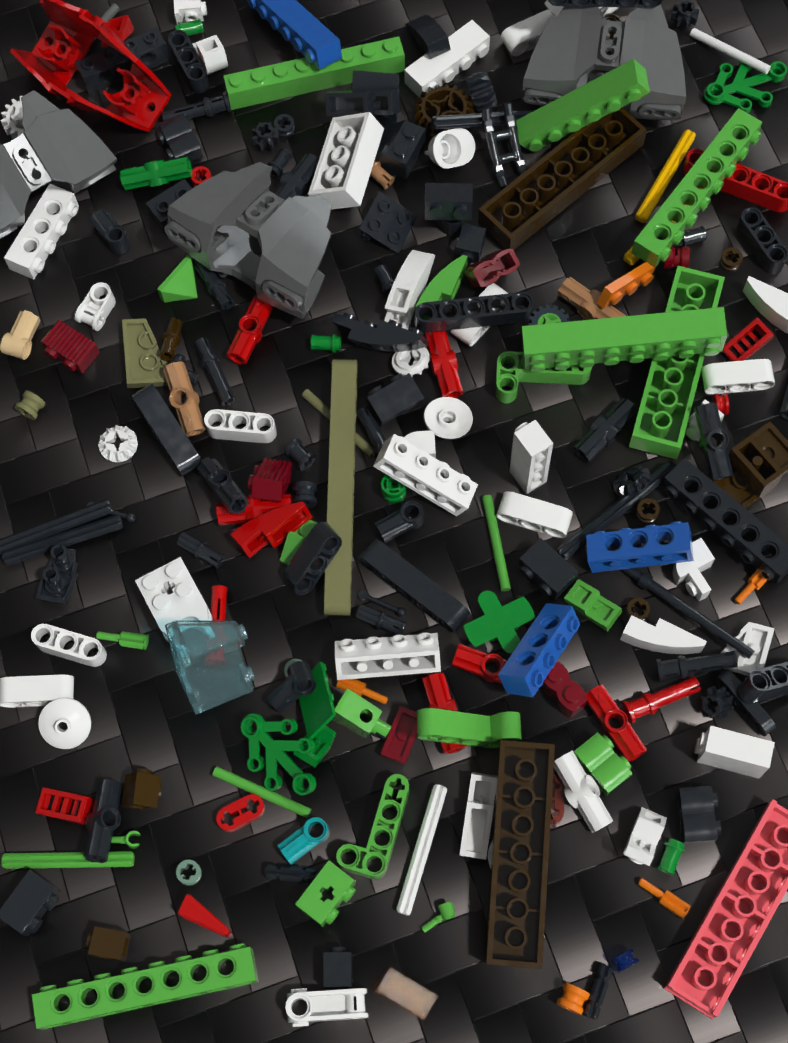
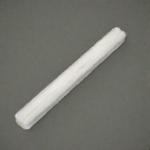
[397,784,447,915]

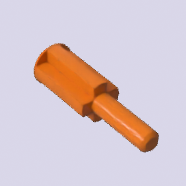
[735,569,767,604]
[336,679,388,704]
[638,878,691,919]

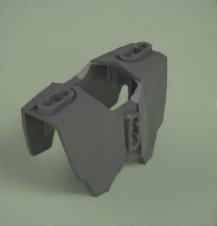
[522,4,686,120]
[0,90,117,238]
[165,162,332,319]

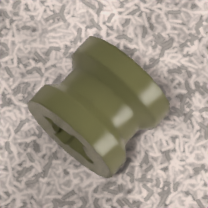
[14,391,46,420]

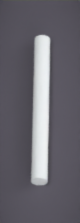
[690,28,771,74]

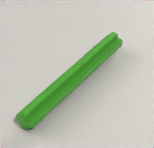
[1,851,135,869]

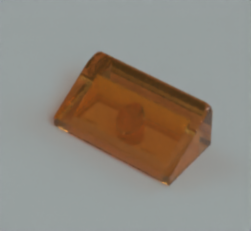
[376,967,438,1021]

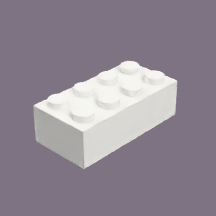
[308,112,384,209]

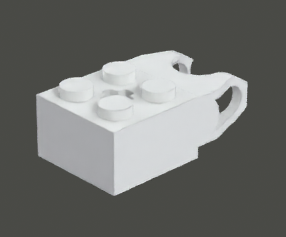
[135,557,216,654]

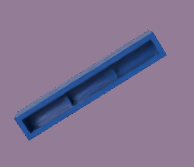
[247,0,342,70]

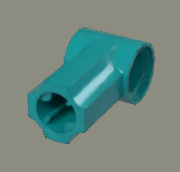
[277,817,330,865]

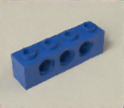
[586,522,694,573]
[498,603,580,697]

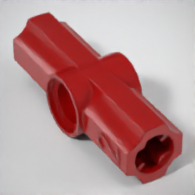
[227,295,274,365]
[425,331,463,398]
[216,494,292,526]
[451,644,507,684]
[422,673,466,754]
[586,684,647,762]

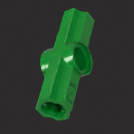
[120,156,193,190]

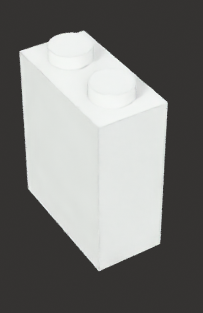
[694,726,775,778]

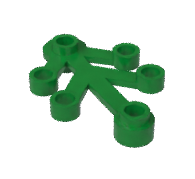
[703,61,787,113]
[241,713,316,795]

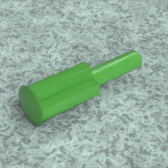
[96,631,149,650]

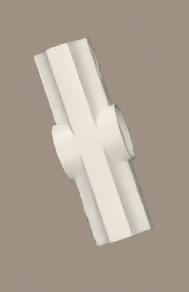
[554,751,613,833]

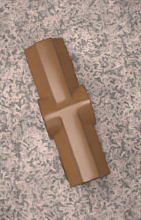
[558,277,626,320]
[163,361,206,437]

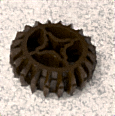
[413,84,475,139]

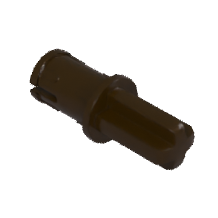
[159,317,182,362]

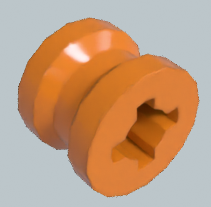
[556,982,590,1016]

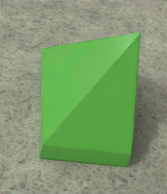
[157,255,198,302]

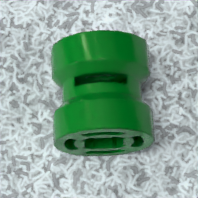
[381,474,406,504]

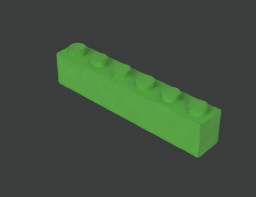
[516,59,650,153]

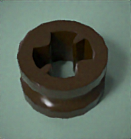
[720,247,743,272]
[636,498,660,524]
[626,598,650,621]

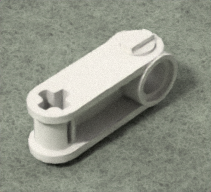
[285,988,369,1027]

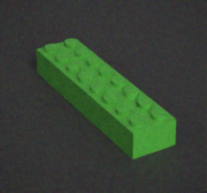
[629,266,725,460]
[522,307,727,372]

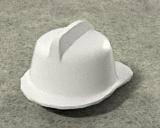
[425,128,475,169]

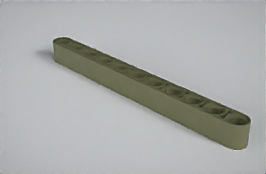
[324,359,357,616]

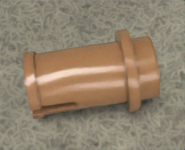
[369,161,395,189]

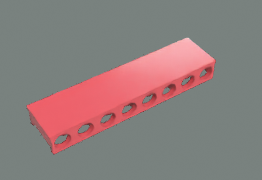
[664,799,788,1020]

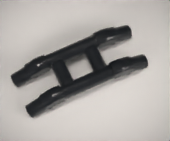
[481,102,528,190]

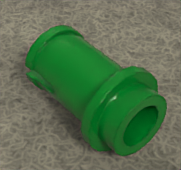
[174,19,204,36]
[311,334,341,353]
[657,838,685,875]

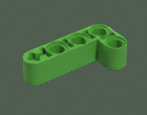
[495,351,592,403]
[417,708,522,748]
[336,774,409,880]

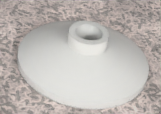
[424,397,473,439]
[38,698,91,749]

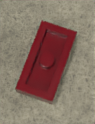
[381,706,418,765]

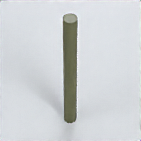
[302,389,374,458]

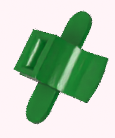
[463,591,535,654]

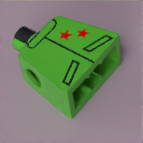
[332,688,392,740]

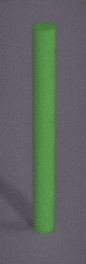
[482,495,511,591]
[212,766,312,819]

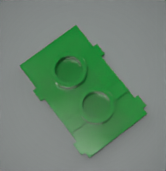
[299,662,336,739]

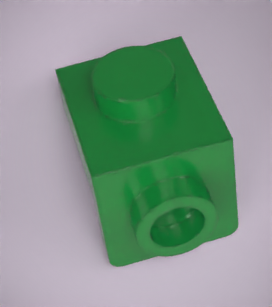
[293,726,336,767]

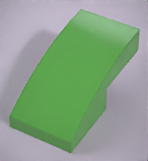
[564,579,622,632]

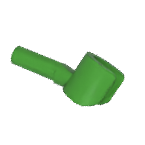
[111,831,141,849]
[421,902,456,933]

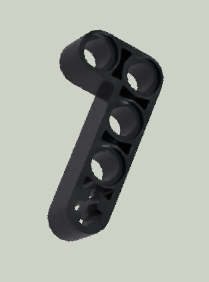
[130,383,201,476]

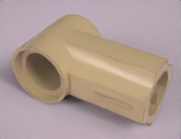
[0,310,40,360]

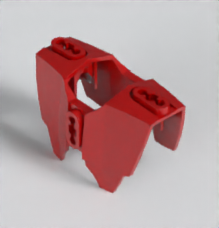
[10,0,171,132]

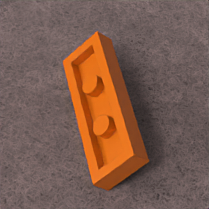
[597,262,656,309]

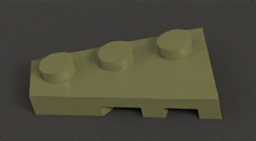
[122,318,168,388]

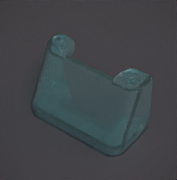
[165,620,255,715]

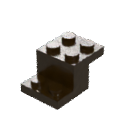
[707,421,788,509]

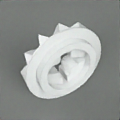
[392,347,431,377]
[98,425,138,462]

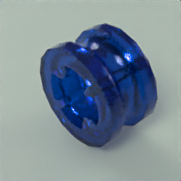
[611,949,639,973]

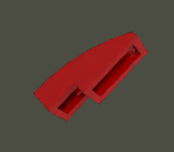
[230,501,313,558]

